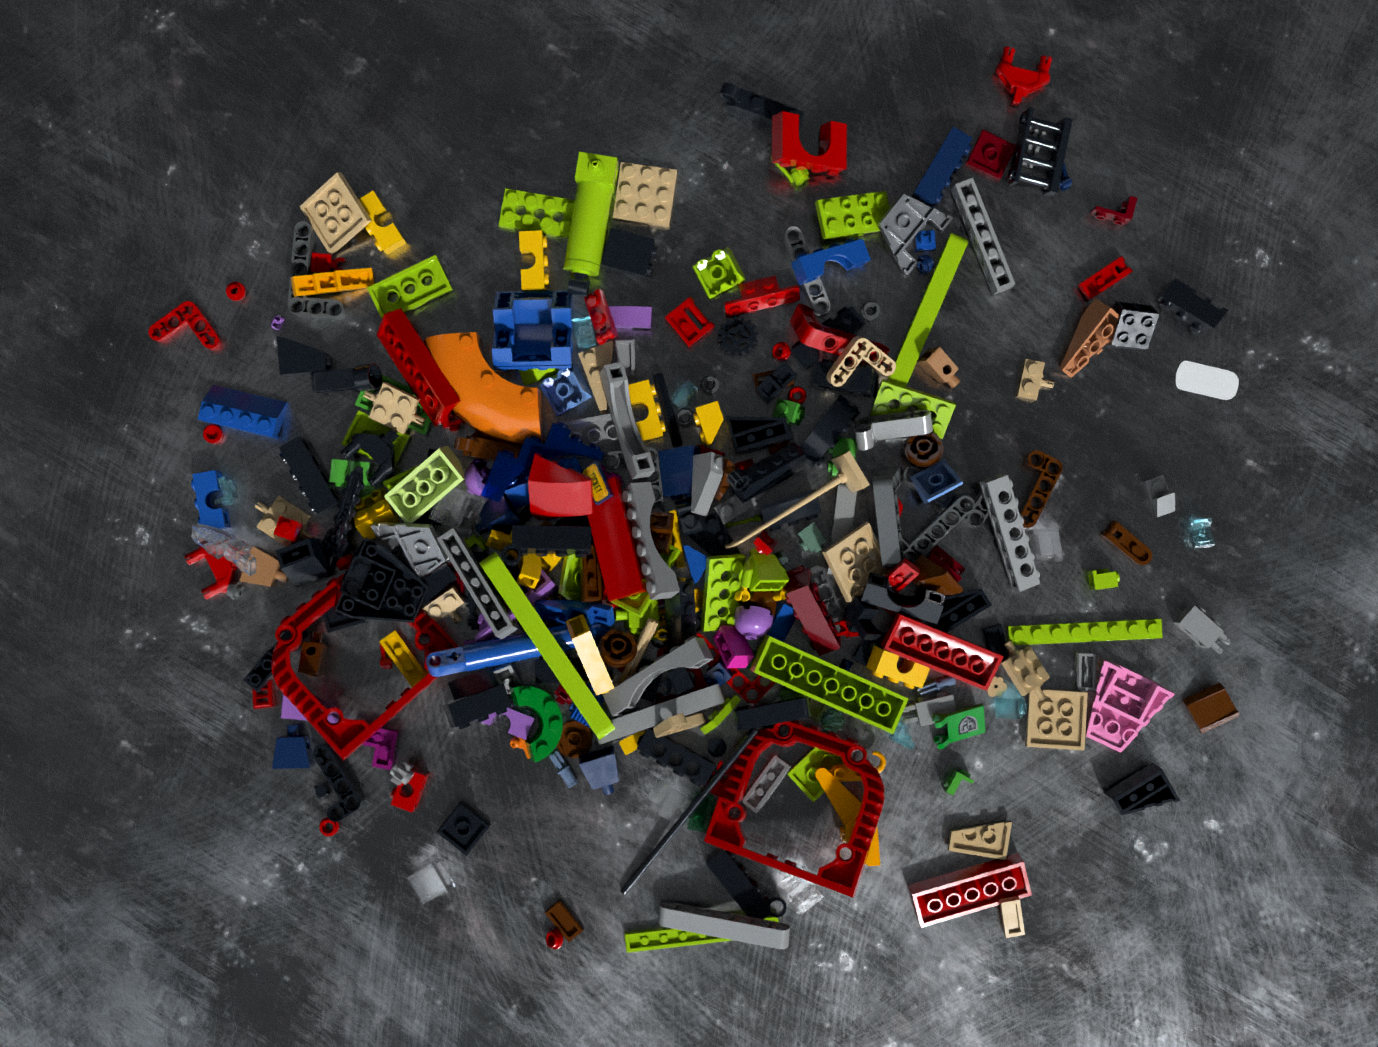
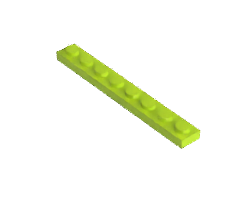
[1007,619,1163,645]

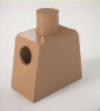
[917,347,961,388]
[239,546,289,587]

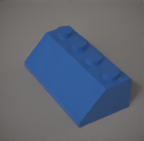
[197,385,288,439]

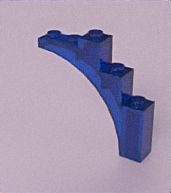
[480,421,604,503]

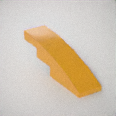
[291,268,374,297]

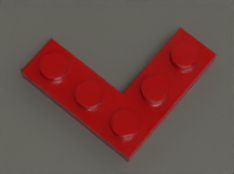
[883,558,922,621]

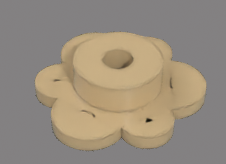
[987,676,1007,697]

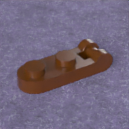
[1101,520,1152,565]

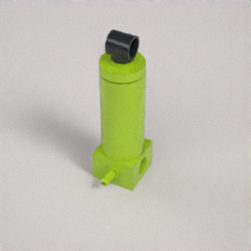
[563,151,619,297]

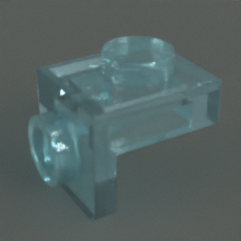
[214,476,239,507]
[1188,517,1215,549]
[996,698,1027,719]

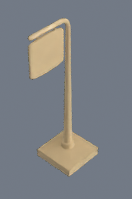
[725,451,870,548]

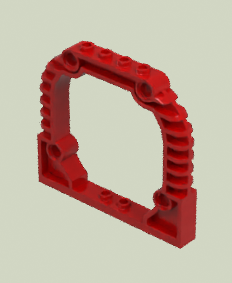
[271,574,459,761]
[704,720,885,898]

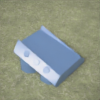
[539,364,592,416]

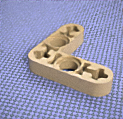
[827,336,896,387]
[653,713,706,738]

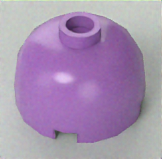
[464,459,503,497]
[734,606,774,640]

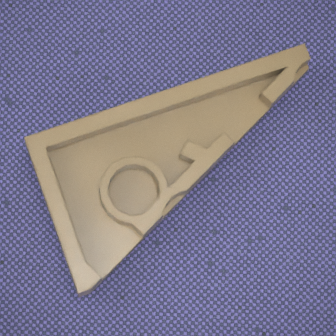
[578,341,614,415]

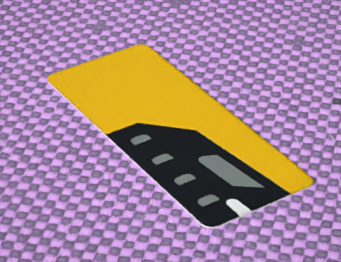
[619,727,652,755]

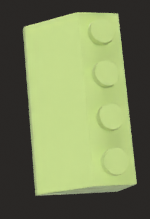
[384,446,465,523]

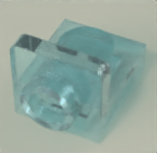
[573,316,597,348]
[888,722,916,750]

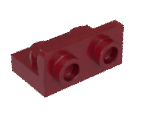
[925,545,965,583]

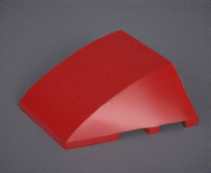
[528,452,594,521]

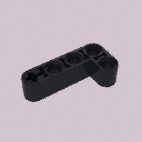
[733,696,812,731]
[313,742,365,822]

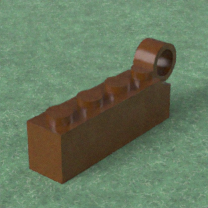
[454,436,543,469]

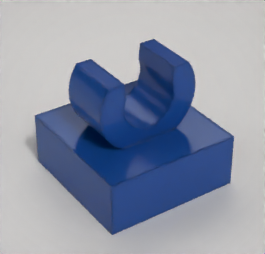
[915,230,936,252]

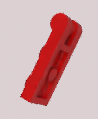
[1078,256,1133,301]
[584,289,618,345]
[753,529,778,556]

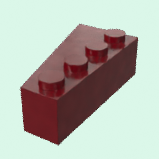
[785,568,841,656]

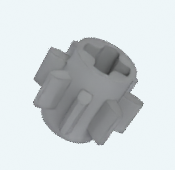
[390,761,414,786]

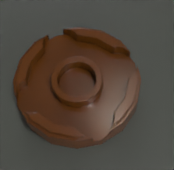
[557,719,593,758]

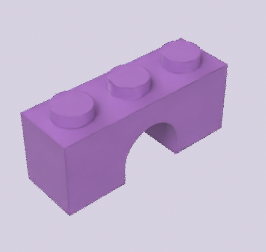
[482,702,536,740]

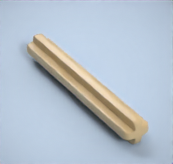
[620,618,658,683]

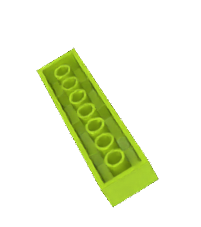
[749,635,909,734]

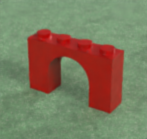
[772,111,847,175]

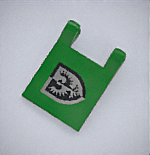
[932,703,985,749]

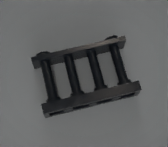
[1007,107,1073,197]

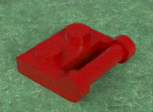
[665,297,715,347]

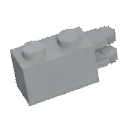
[714,491,766,524]
[1173,605,1231,654]
[902,691,957,726]

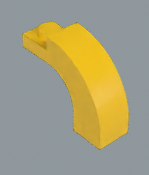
[485,530,542,589]

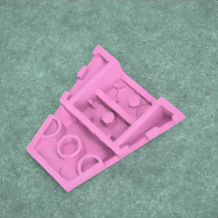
[1085,660,1175,753]

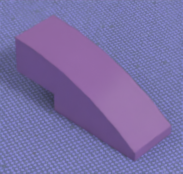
[608,306,652,329]

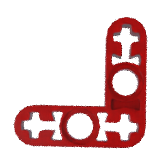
[148,301,222,350]

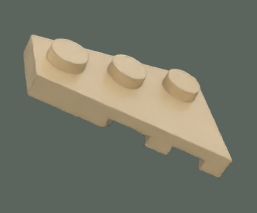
[947,821,1012,860]

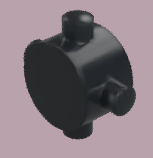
[314,782,330,799]

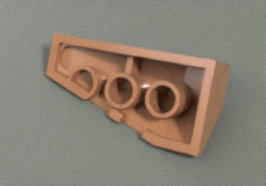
[1060,298,1119,378]

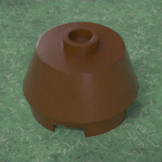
[905,432,944,469]
[598,629,637,668]

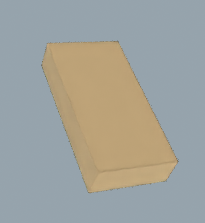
[999,896,1025,938]

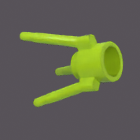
[771,156,809,186]

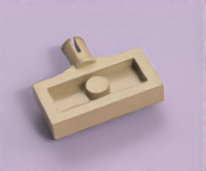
[1017,359,1055,401]
[423,586,465,624]

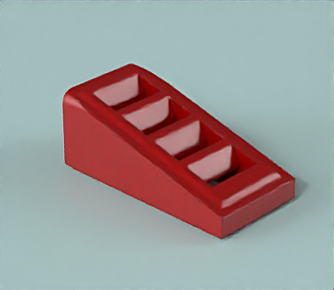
[252,679,276,709]

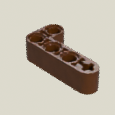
[1019,450,1063,528]

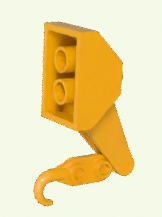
[815,751,886,866]

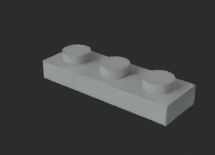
[742,755,791,814]

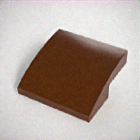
[634,511,674,554]

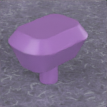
[271,315,285,330]

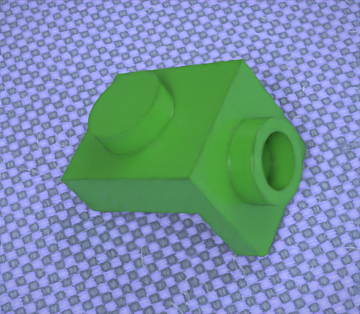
[772,398,805,425]
[943,769,974,795]

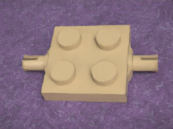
[363,382,426,434]
[255,495,314,547]
[1001,641,1050,701]

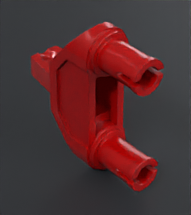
[996,47,1052,106]
[184,542,247,600]

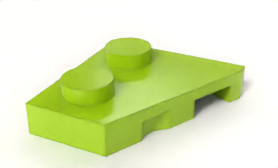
[700,695,741,734]

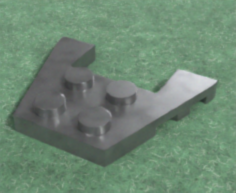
[877,194,953,276]
[371,522,448,579]

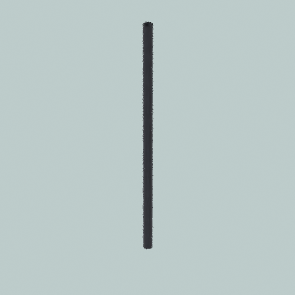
[620,728,759,895]

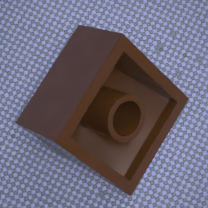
[911,554,964,596]

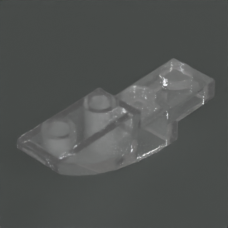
[191,523,256,576]

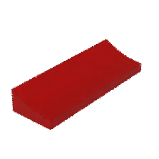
[377,308,461,427]
[587,476,647,602]
[880,613,1004,691]
[908,853,1032,928]

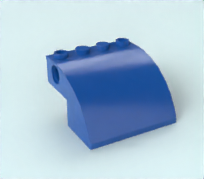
[492,290,573,371]

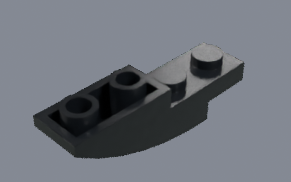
[243,628,311,693]

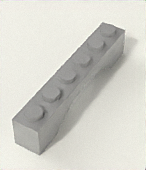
[599,362,655,481]
[622,482,680,600]
[603,636,714,716]

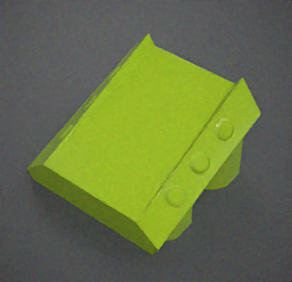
[693,247,745,299]

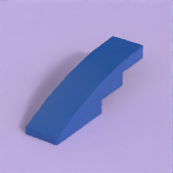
[535,600,615,626]

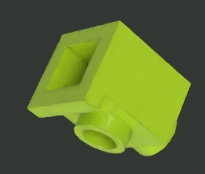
[1087,568,1120,590]

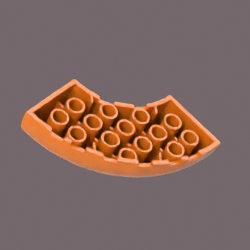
[424,332,545,450]

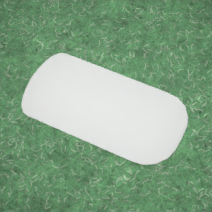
[1176,361,1239,400]

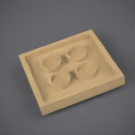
[613,162,677,228]
[300,172,372,254]
[822,522,891,602]
[1025,689,1088,751]

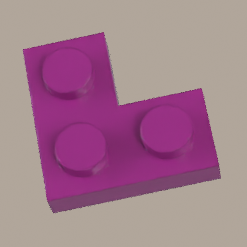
[362,728,399,770]

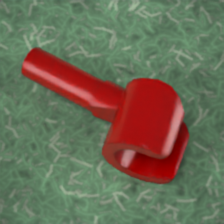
[379,643,392,669]

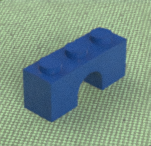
[191,470,231,532]

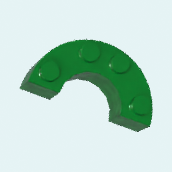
[509,685,563,763]

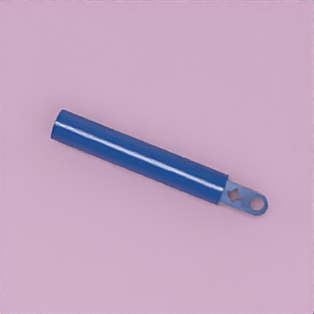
[426,622,610,677]

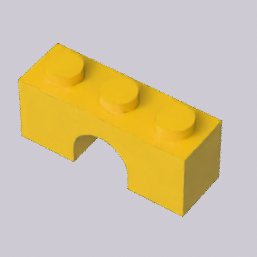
[359,191,406,255]
[519,230,549,291]
[628,379,666,442]
[866,646,930,689]

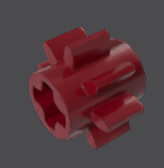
[554,684,572,705]

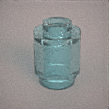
[671,379,699,408]

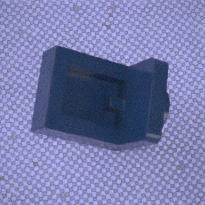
[703,660,734,686]

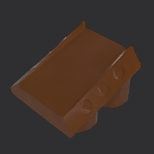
[714,458,739,502]
[1182,683,1239,734]

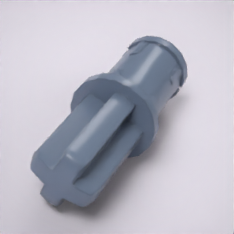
[917,675,956,697]
[549,750,579,788]

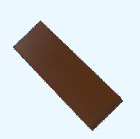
[580,544,602,602]

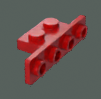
[724,275,800,317]

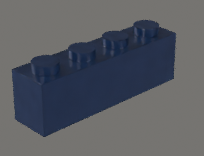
[912,127,973,208]

